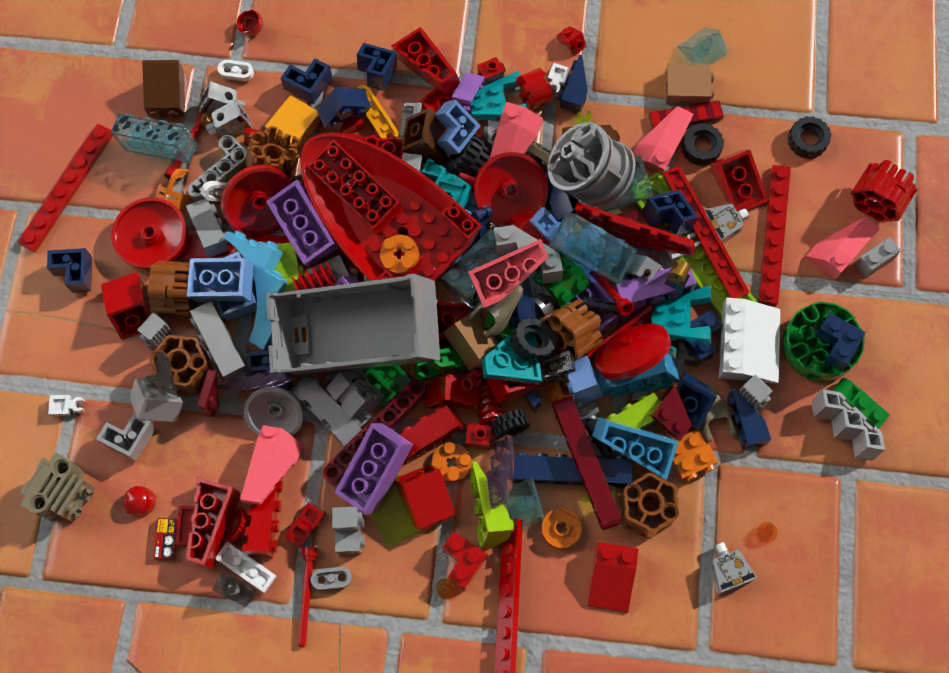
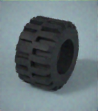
[446,133,492,177]

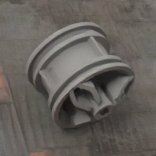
[548,122,635,209]

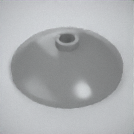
[244,386,303,436]

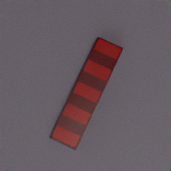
[649,101,724,130]

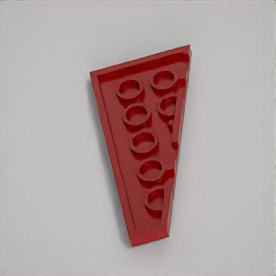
[575,202,695,256]

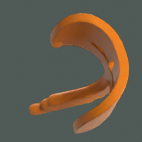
[155,169,191,211]

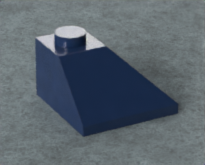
[676,373,717,431]

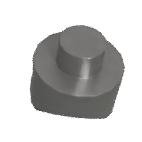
[534,293,555,319]

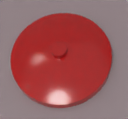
[473,152,548,227]
[221,165,292,237]
[111,197,188,270]
[594,324,671,380]

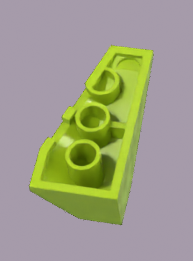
[469,461,514,551]

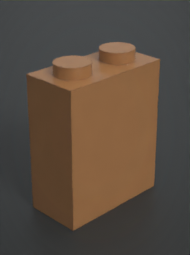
[665,64,714,105]
[443,311,499,371]

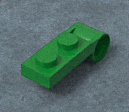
[832,378,890,429]

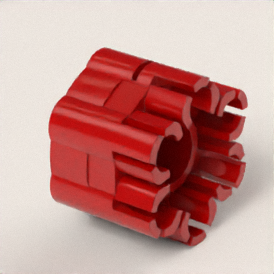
[851,160,918,223]

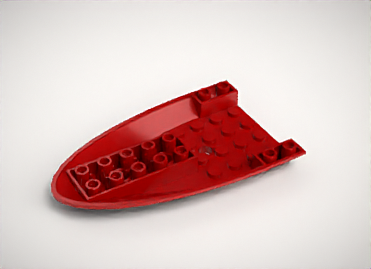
[300,133,482,281]

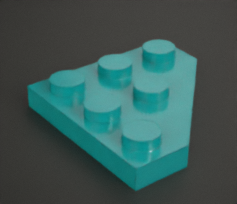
[482,331,542,385]

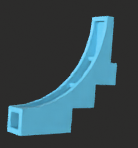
[224,231,288,350]

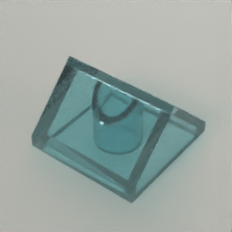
[677,27,728,65]
[503,478,544,527]

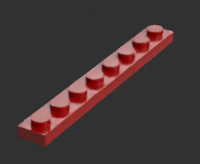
[18,123,114,253]
[662,165,750,299]
[758,165,791,306]
[495,519,523,673]

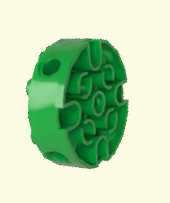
[782,302,865,382]

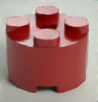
[515,68,553,110]

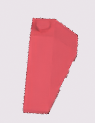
[490,102,543,158]
[633,106,694,176]
[805,216,881,280]
[468,239,549,308]
[240,426,303,505]

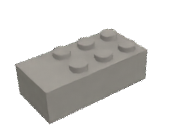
[190,301,252,387]

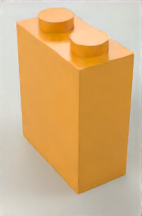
[265,95,322,151]

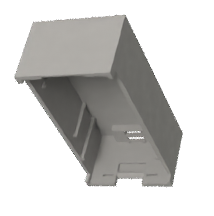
[266,274,440,376]

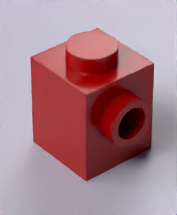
[477,57,506,85]
[466,424,495,450]

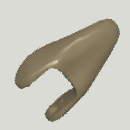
[468,285,523,339]
[699,383,736,443]

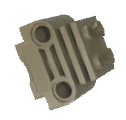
[20,452,95,522]

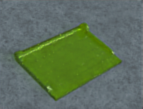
[371,475,421,547]

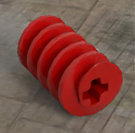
[292,262,335,290]
[477,383,502,426]

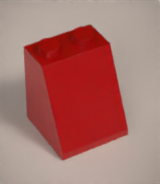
[101,272,152,340]
[394,464,455,530]

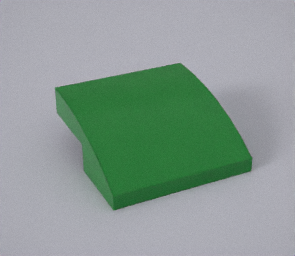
[365,365,413,408]

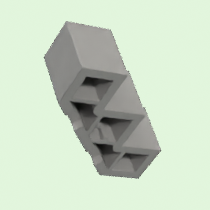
[494,225,563,284]
[289,375,362,446]
[811,389,885,461]

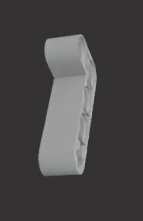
[188,135,247,203]

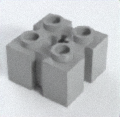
[326,369,384,417]

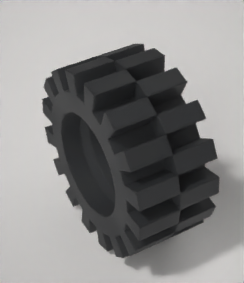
[491,409,530,439]

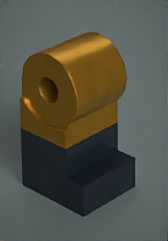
[664,259,691,292]

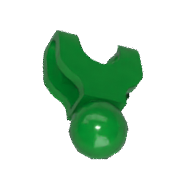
[413,348,469,381]

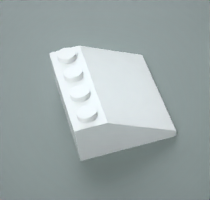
[719,298,780,384]

